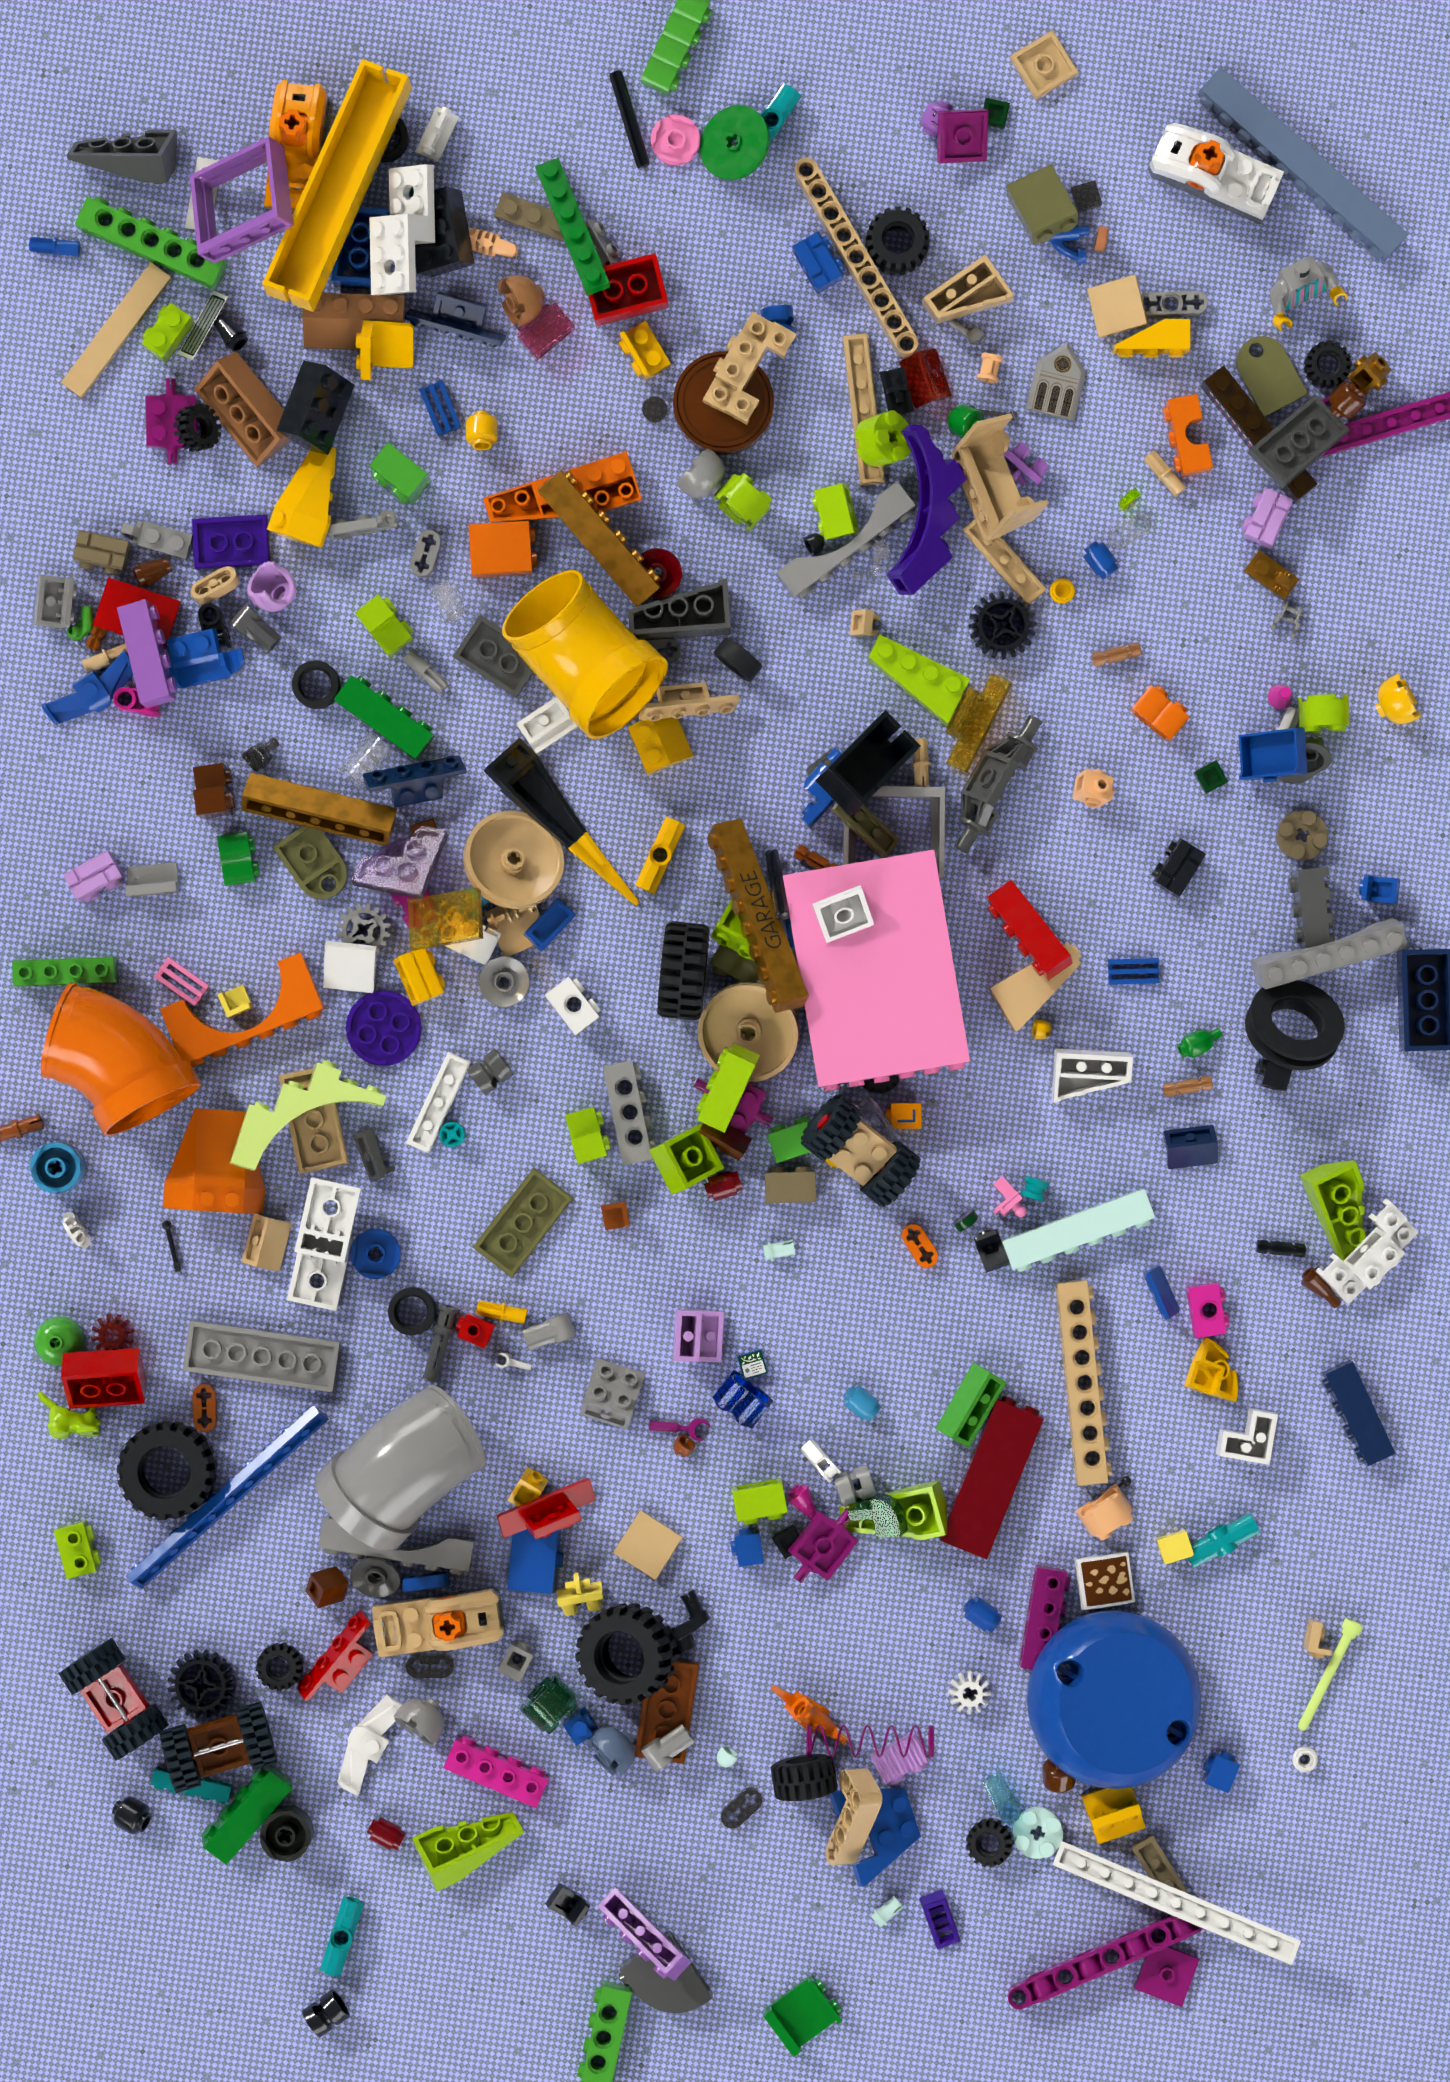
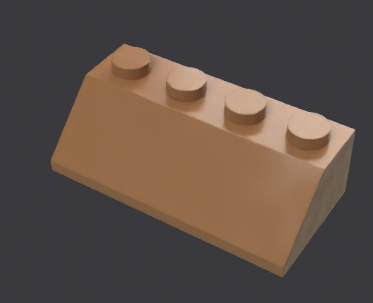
[302,293,407,350]
[194,351,290,467]

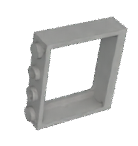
[842,786,945,879]

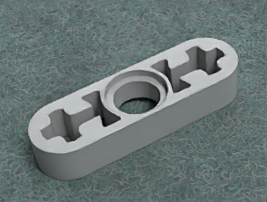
[1141,291,1208,318]

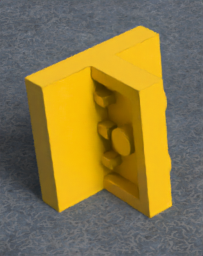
[1081,1787,1146,1845]

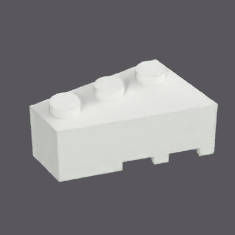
[1051,1048,1133,1103]

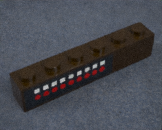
[1200,365,1317,504]

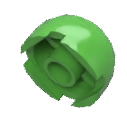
[34,1316,86,1367]

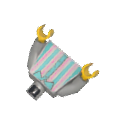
[1270,256,1348,332]

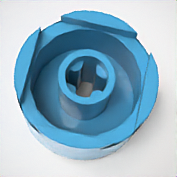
[30,1142,85,1193]

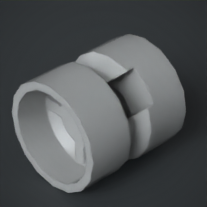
[833,1465,876,1507]

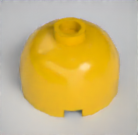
[1375,673,1422,724]

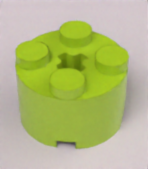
[855,410,911,467]
[713,473,772,531]
[1298,694,1350,734]

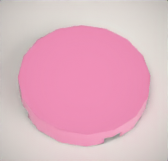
[651,114,701,166]

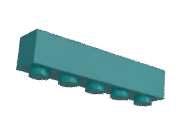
[151,1767,233,1804]

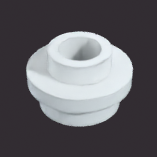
[1292,1746,1318,1772]

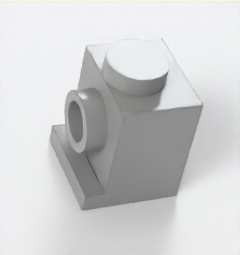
[498,1640,534,1683]

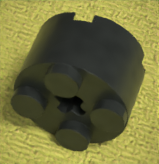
[260,1805,314,1862]

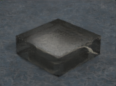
[1070,180,1102,213]

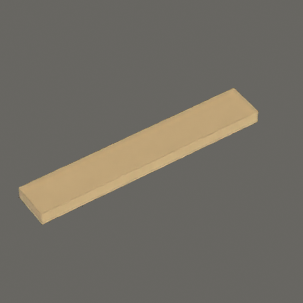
[61,262,172,399]
[842,333,886,487]

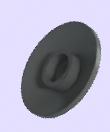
[350,1558,401,1598]

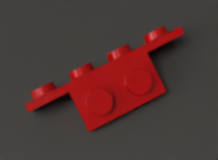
[497,1478,596,1539]
[297,1610,374,1702]

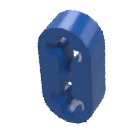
[401,1572,450,1592]

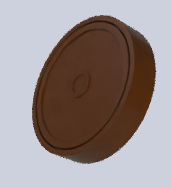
[673,351,774,455]

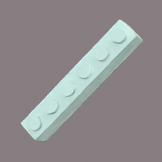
[1001,1189,1155,1273]

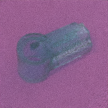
[981,1771,1021,1823]

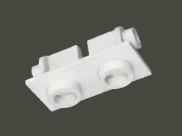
[415,106,459,162]

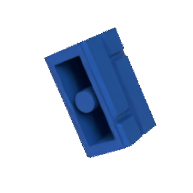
[792,231,845,294]

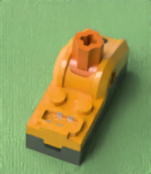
[264,80,330,215]

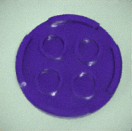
[346,990,422,1066]

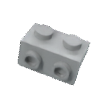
[33,574,77,629]

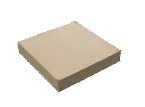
[1009,30,1079,101]
[1087,275,1148,338]
[613,1509,683,1580]

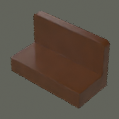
[699,1123,752,1161]

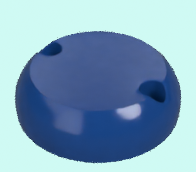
[1027,1610,1201,1789]

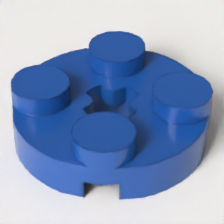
[350,1229,401,1279]

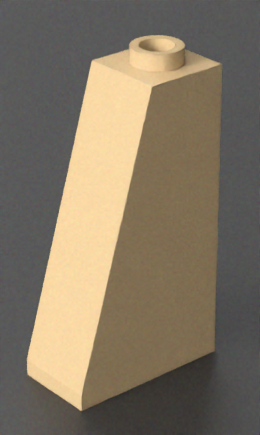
[989,942,1082,1032]

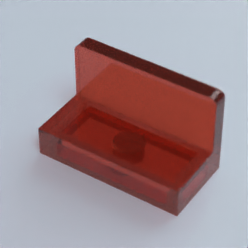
[899,349,952,408]

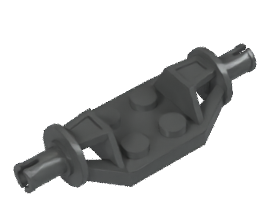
[954,715,1043,854]

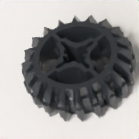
[968,591,1037,660]
[167,1649,236,1718]

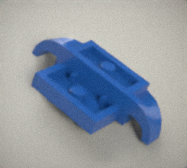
[166,628,245,688]

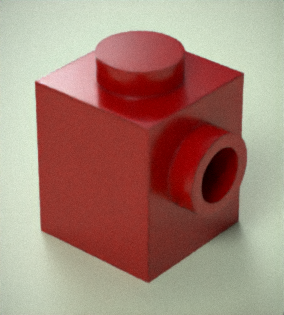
[455,1312,496,1349]

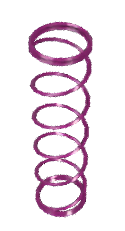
[806,1725,935,1758]

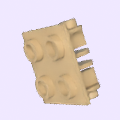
[485,905,541,957]

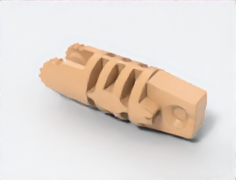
[468,228,519,258]

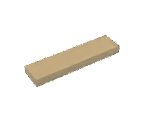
[962,519,1047,604]

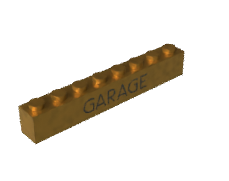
[707,818,809,1013]

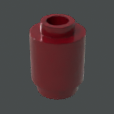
[704,1171,743,1202]
[367,1817,406,1851]

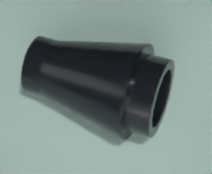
[213,314,248,352]

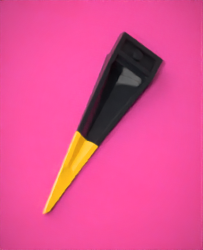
[484,738,639,906]

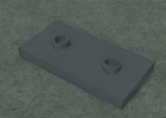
[1248,394,1350,489]

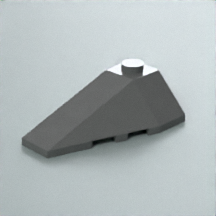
[67,130,178,184]

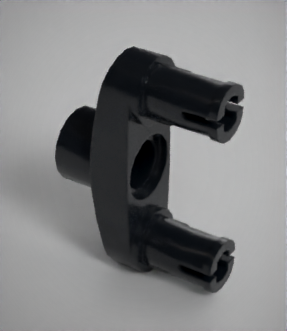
[669,1590,710,1655]

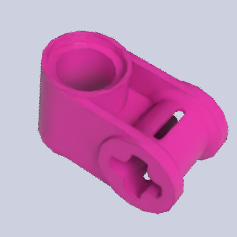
[113,687,161,717]

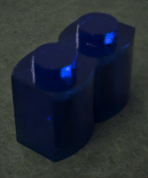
[712,1370,773,1429]

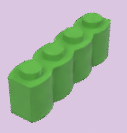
[641,0,713,96]

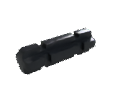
[1256,1240,1306,1257]

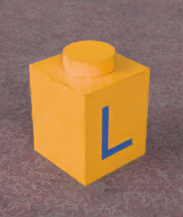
[885,1103,922,1129]

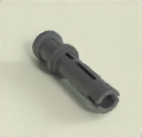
[422,1304,460,1382]

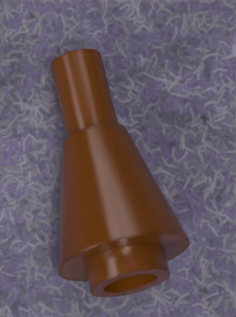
[1301,1267,1341,1308]

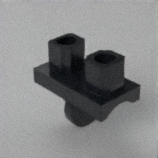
[879,367,914,415]

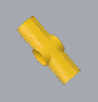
[635,816,686,894]

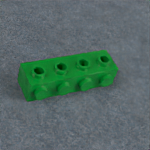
[333,675,435,761]
[202,1765,293,1865]

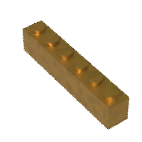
[537,469,661,607]
[241,772,397,847]

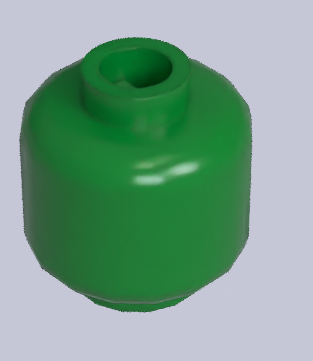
[947,404,985,438]

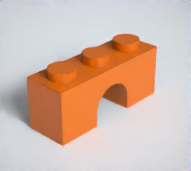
[1162,394,1213,478]

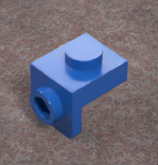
[1359,875,1400,905]

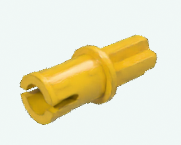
[476,1300,527,1325]

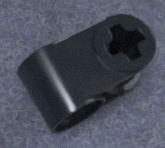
[198,603,232,648]

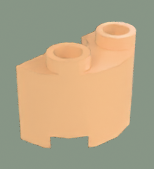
[1075,1483,1134,1540]

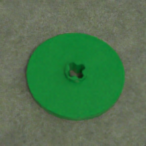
[700,105,770,181]

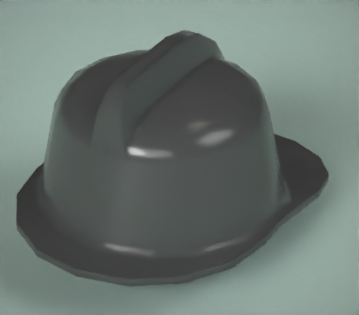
[1278,737,1332,784]

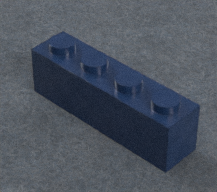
[1321,1360,1396,1466]

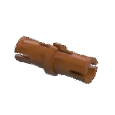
[0,1114,44,1142]

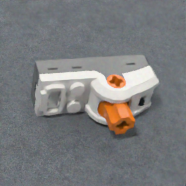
[1148,123,1284,225]

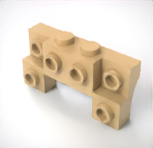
[703,311,797,425]

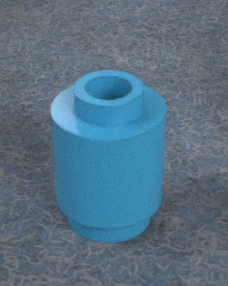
[843,1385,881,1422]

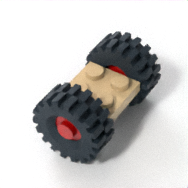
[801,1094,921,1207]

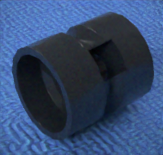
[302,1989,350,2038]

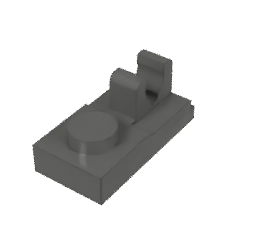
[353,1128,395,1183]

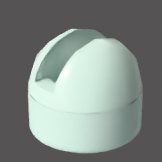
[717,1745,739,1768]

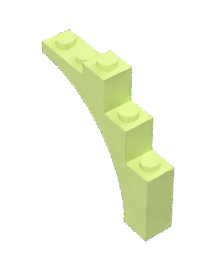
[229,1060,386,1171]

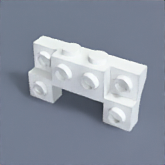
[1315,1198,1419,1305]

